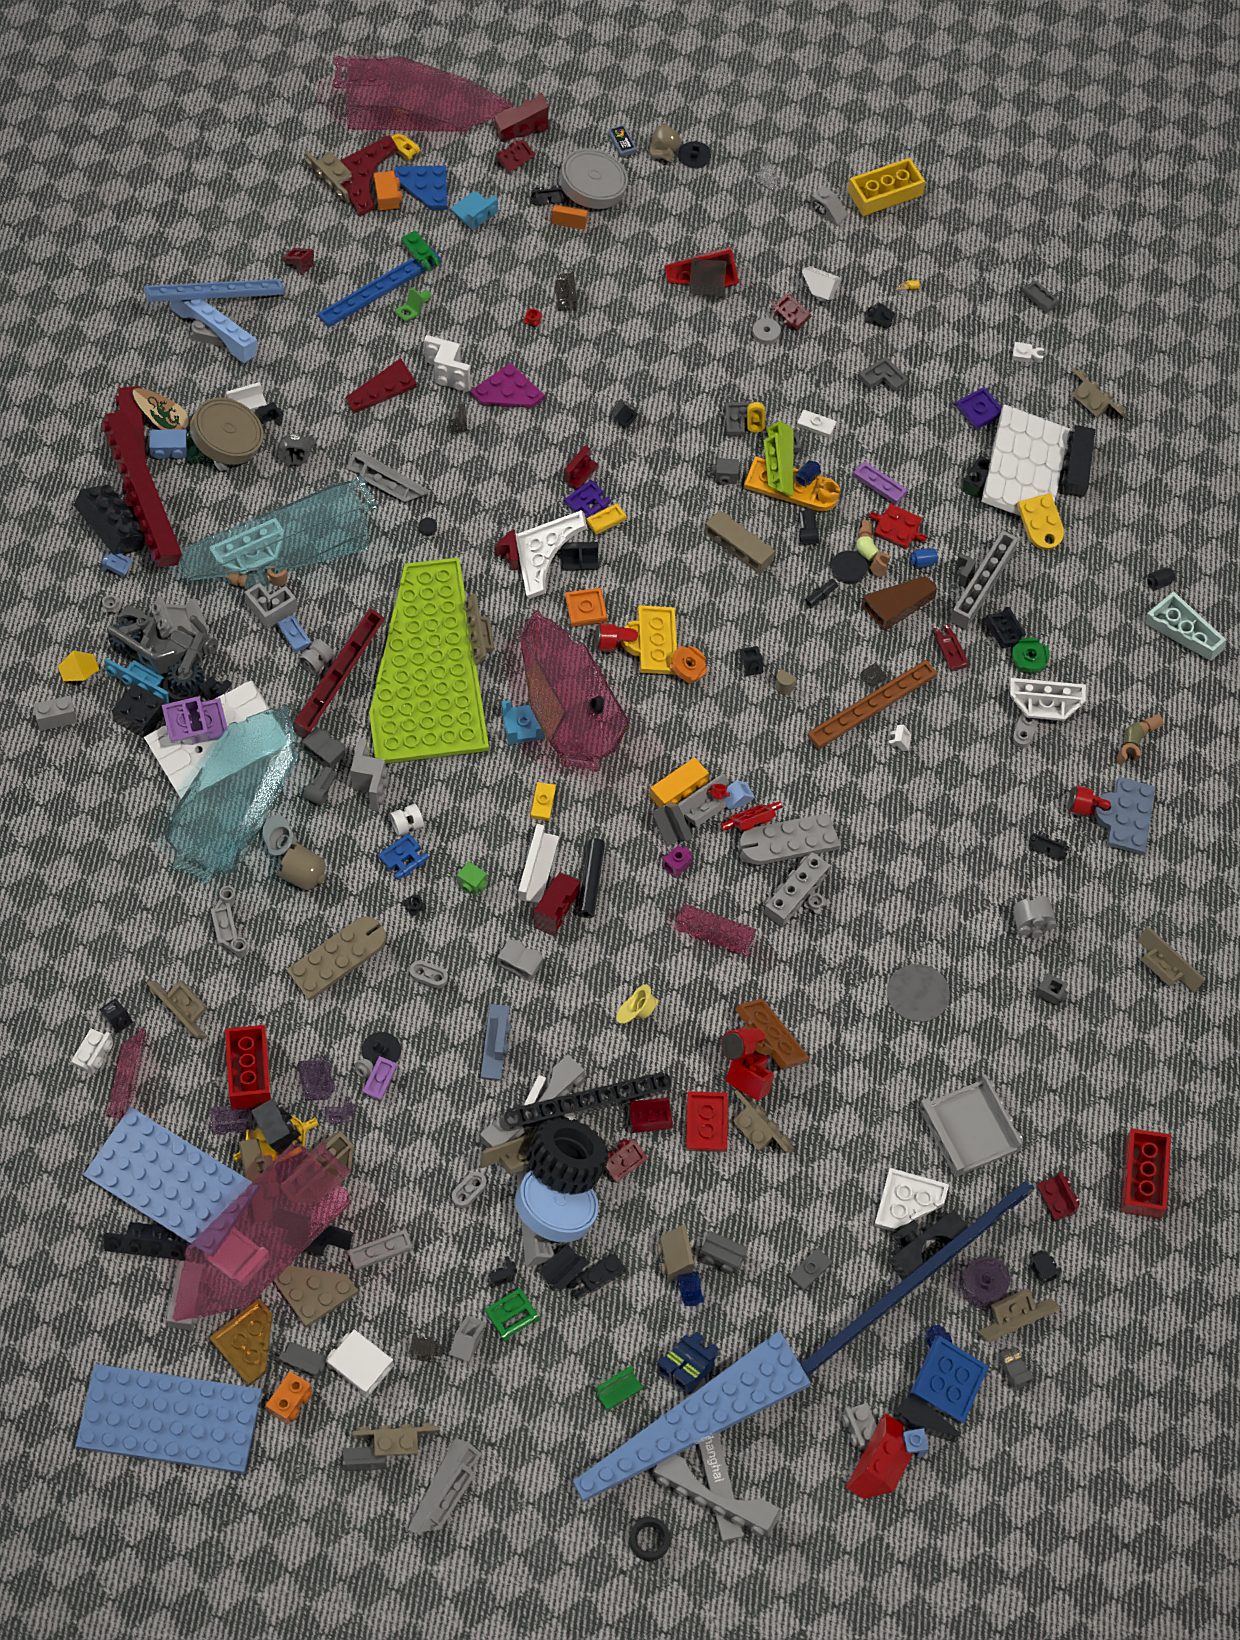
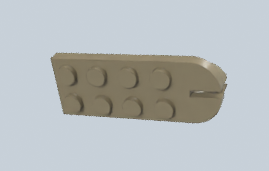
[286,917,386,1001]

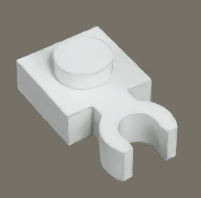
[1012,342,1044,363]

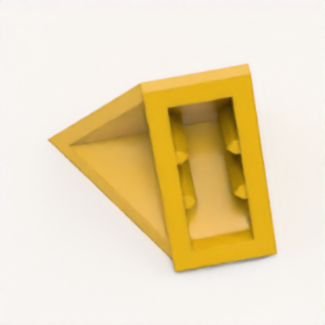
[58,651,100,683]

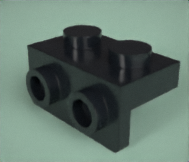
[984,607,1026,648]

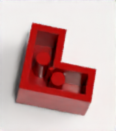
[726,1051,775,1101]

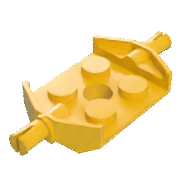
[233,1114,319,1163]

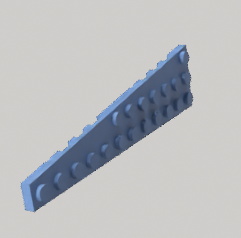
[573,1330,811,1502]

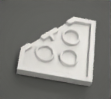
[874,1168,949,1232]

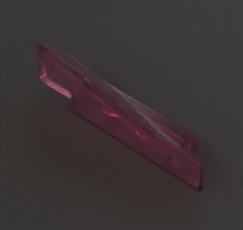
[106,1027,147,1119]

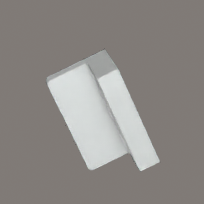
[226,382,267,412]

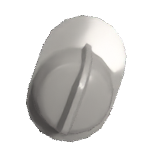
[262,815,297,856]

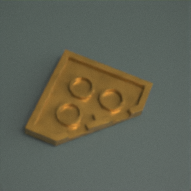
[209,1299,273,1386]

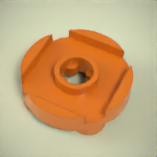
[670,646,708,684]

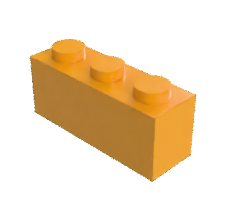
[650,757,709,808]

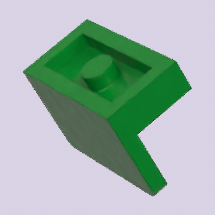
[596,1365,643,1412]

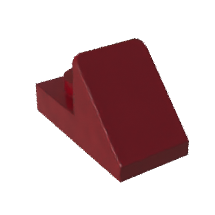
[282,248,314,275]
[495,529,518,570]

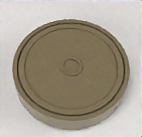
[190,398,264,465]

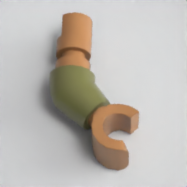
[1117,714,1164,765]

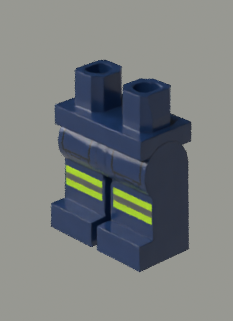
[657,1332,719,1395]

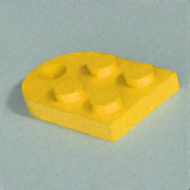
[1016,493,1064,550]

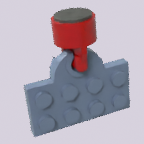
[1067,777,1155,855]

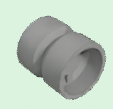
[298,639,334,674]

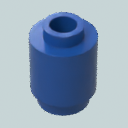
[910,548,938,568]

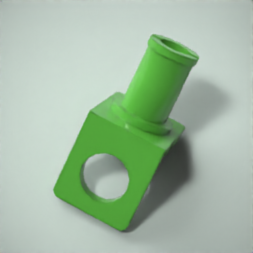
[394,288,432,321]

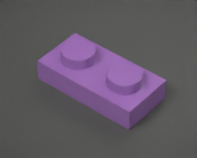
[363,1056,398,1101]

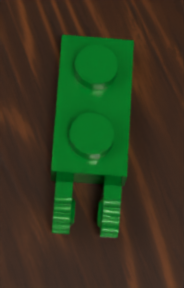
[401,230,440,272]

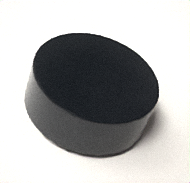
[419,517,437,536]

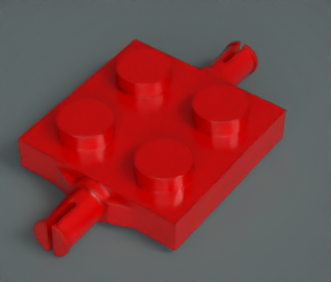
[869,504,928,550]
[720,800,783,831]

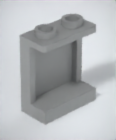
[151,597,208,638]

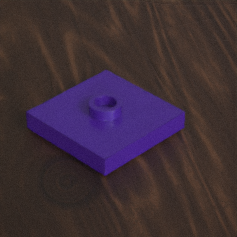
[955,387,1002,430]

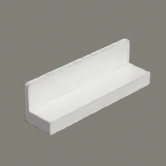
[518,824,559,904]

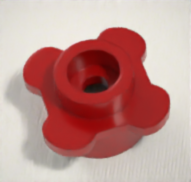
[523,309,543,326]
[708,784,730,800]

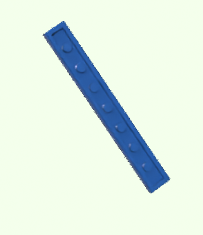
[318,247,441,328]

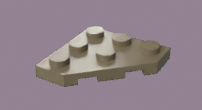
[271,1265,358,1328]

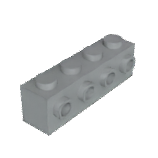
[764,852,831,927]

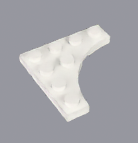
[516,510,587,599]

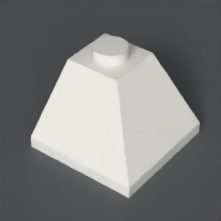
[802,266,842,302]

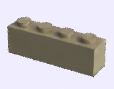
[704,510,775,574]

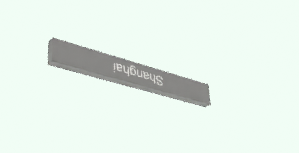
[686,1378,744,1542]

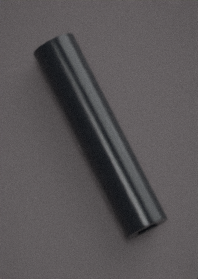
[577,838,605,918]

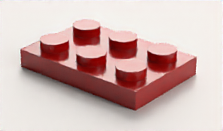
[686,1091,728,1152]

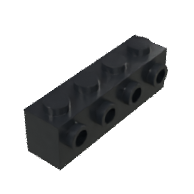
[1061,425,1096,497]

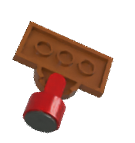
[721,998,810,1070]

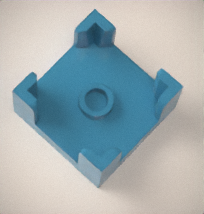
[502,696,545,745]

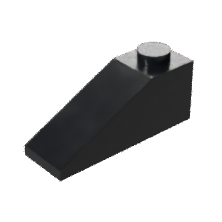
[894,1393,961,1443]

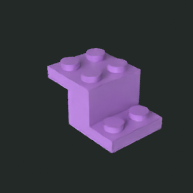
[162,696,230,745]

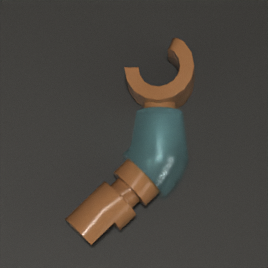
[222,562,288,590]

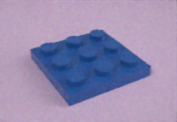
[910,1336,989,1423]

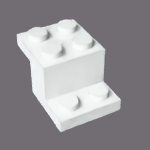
[424,335,471,392]

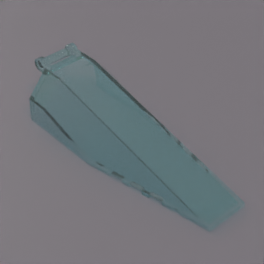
[179,476,377,581]

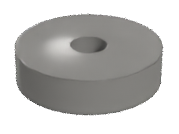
[752,318,781,345]

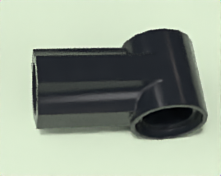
[799,509,819,544]

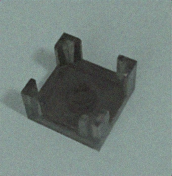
[689,258,727,297]

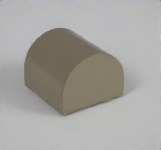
[775,669,796,694]

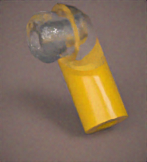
[897,280,920,296]

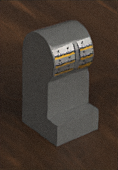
[999,1347,1034,1391]

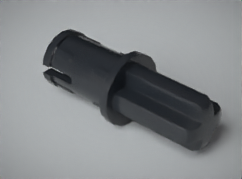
[805,579,838,608]

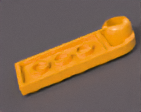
[744,456,840,511]

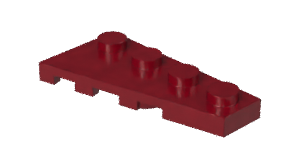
[345,358,417,414]

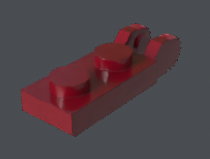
[933,624,969,672]

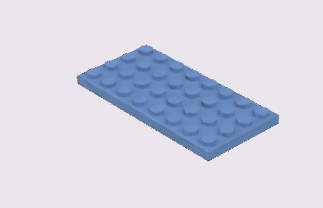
[83,1107,260,1257]
[76,1364,262,1474]

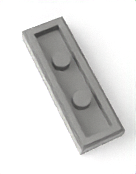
[348,1229,413,1271]

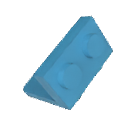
[451,191,498,230]

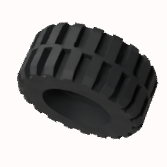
[526,1117,609,1194]

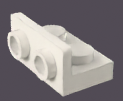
[71,1028,113,1074]

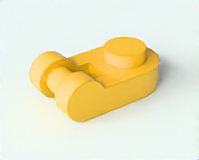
[392,134,421,162]

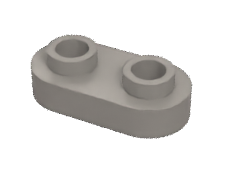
[1013,714,1038,748]
[410,960,448,988]
[452,1172,486,1208]

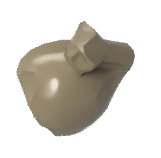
[649,124,682,162]

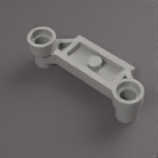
[211,886,248,958]

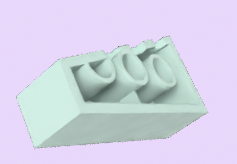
[1145,591,1226,661]

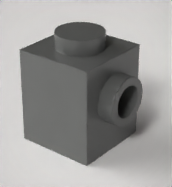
[713,458,739,484]

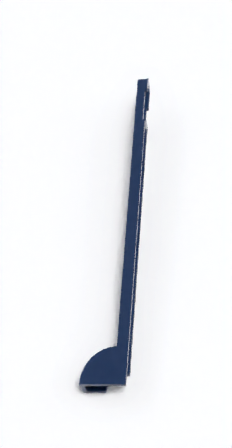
[796,1181,1035,1377]

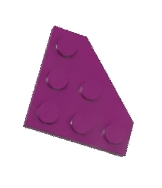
[470,363,545,409]

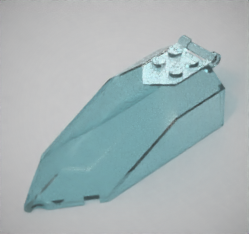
[165,704,298,884]

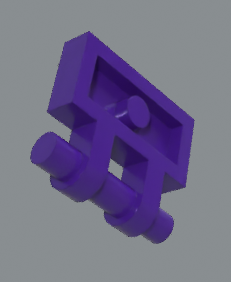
[564,480,611,519]

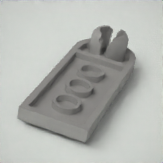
[738,813,841,865]

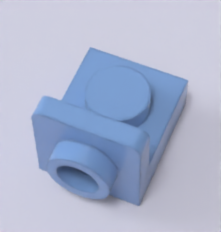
[101,552,132,577]
[903,1428,929,1457]

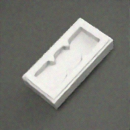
[797,410,837,438]

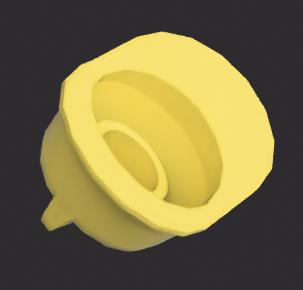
[616,984,658,1024]

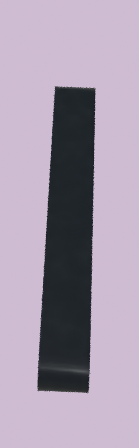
[499,1072,671,1131]

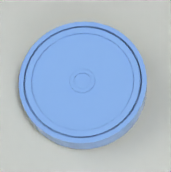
[515,1170,599,1242]

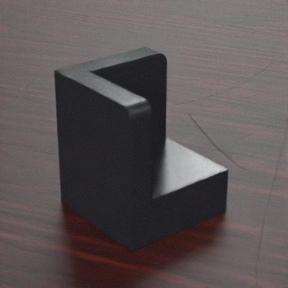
[611,398,638,428]

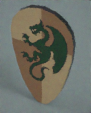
[132,388,189,430]

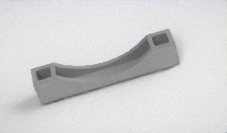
[480,1054,585,1148]
[654,1455,781,1537]

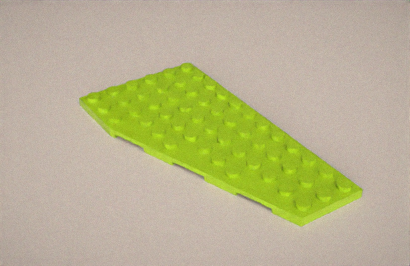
[369,557,489,764]

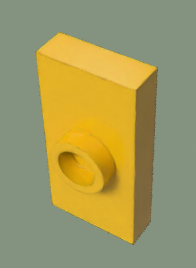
[586,503,627,535]
[531,782,556,821]

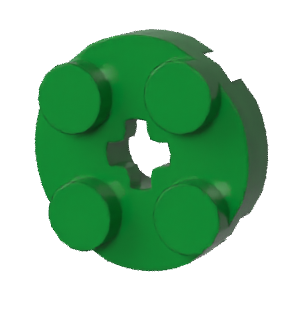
[1012,637,1050,673]

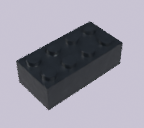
[73,485,145,555]

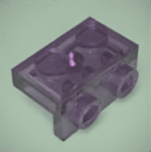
[297,1055,335,1101]
[210,1106,253,1135]

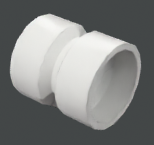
[390,804,424,836]

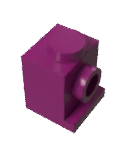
[662,845,692,878]

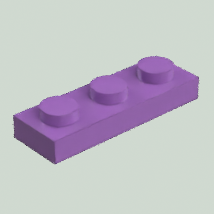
[853,461,907,505]

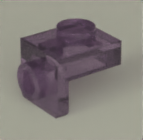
[324,1097,354,1124]

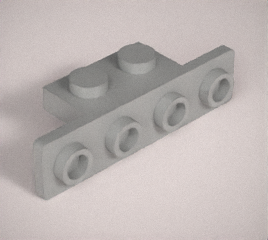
[678,774,729,827]

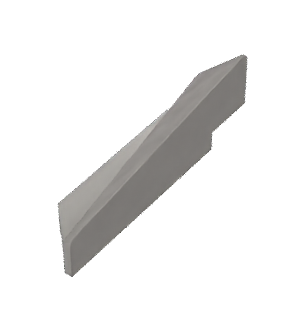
[408,1438,482,1535]

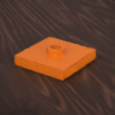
[565,588,608,627]

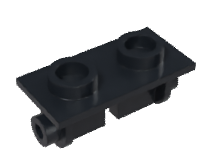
[531,185,567,206]
[1029,832,1070,861]

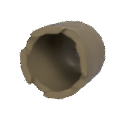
[277,842,327,890]

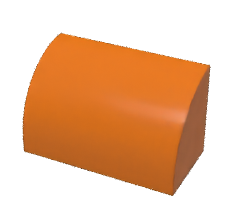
[552,205,589,230]

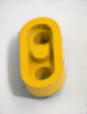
[747,402,765,433]

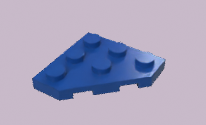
[395,165,447,210]

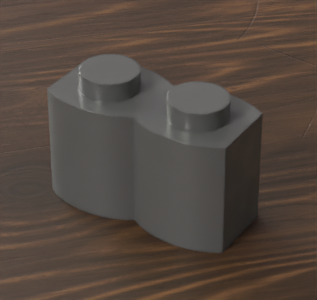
[301,727,345,769]

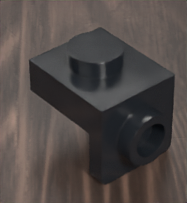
[865,302,895,329]
[255,402,284,426]

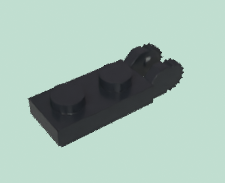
[568,1253,626,1300]

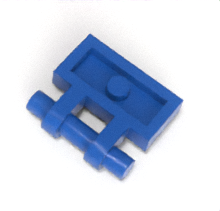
[378,833,429,880]

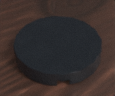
[831,550,868,584]

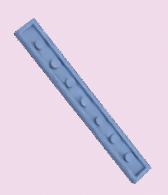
[144,279,284,302]

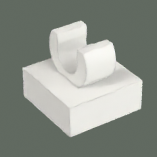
[889,725,912,751]

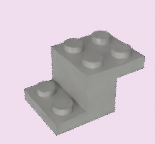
[351,738,389,811]

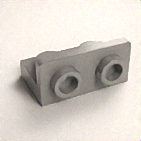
[842,1403,877,1452]

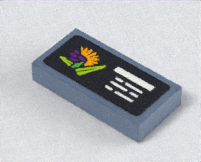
[608,124,637,157]

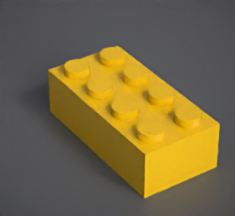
[848,158,926,216]

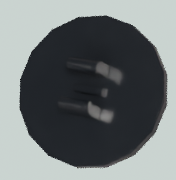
[678,141,711,169]
[362,1032,401,1066]

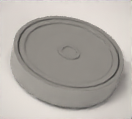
[559,148,628,209]

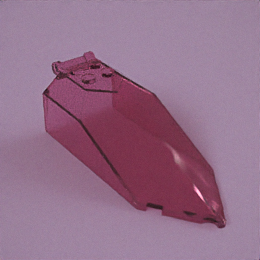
[333,55,513,132]
[520,610,630,772]
[173,1140,354,1322]

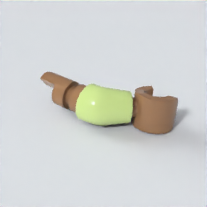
[856,520,891,577]

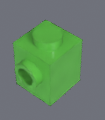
[457,861,488,896]

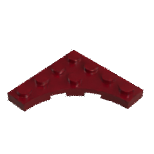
[340,135,399,217]

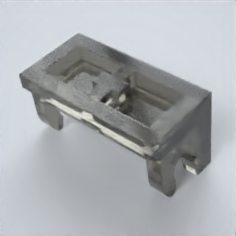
[555,272,577,311]

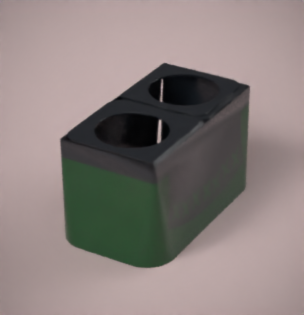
[961,455,991,498]

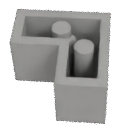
[244,583,298,629]

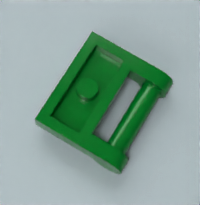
[485,1288,540,1342]

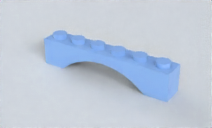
[171,299,257,363]

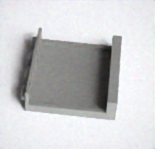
[919,1074,1023,1177]

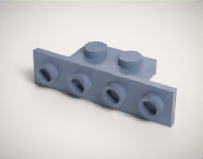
[481,1004,511,1080]

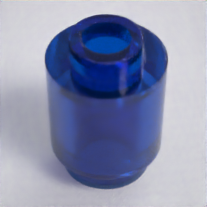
[795,460,821,487]

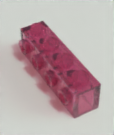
[675,903,756,955]

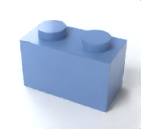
[149,430,188,459]

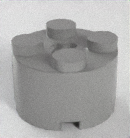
[1013,896,1057,938]

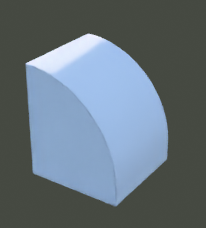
[723,780,755,809]

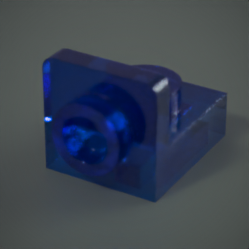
[677,1271,704,1307]

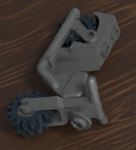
[107,604,218,695]

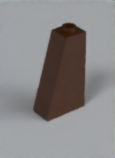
[861,576,937,631]

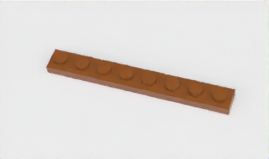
[807,660,938,750]

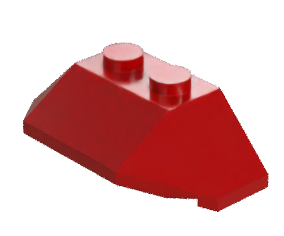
[845,1413,913,1499]

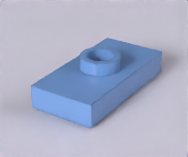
[277,615,311,653]

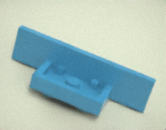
[104,658,169,704]

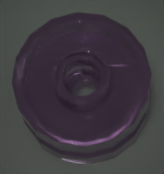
[961,1256,1010,1309]

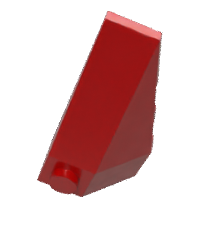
[664,247,739,287]

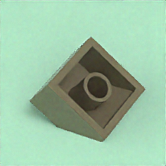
[657,1225,694,1282]

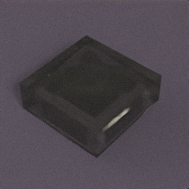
[860,663,887,688]

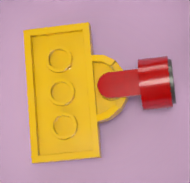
[595,605,677,675]

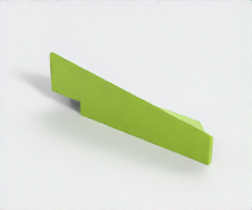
[764,421,794,496]

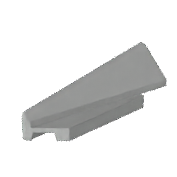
[347,451,429,502]
[517,1169,554,1267]

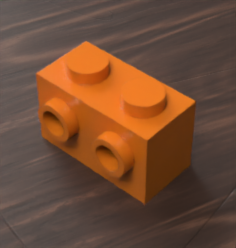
[374,171,402,211]
[265,1371,313,1425]

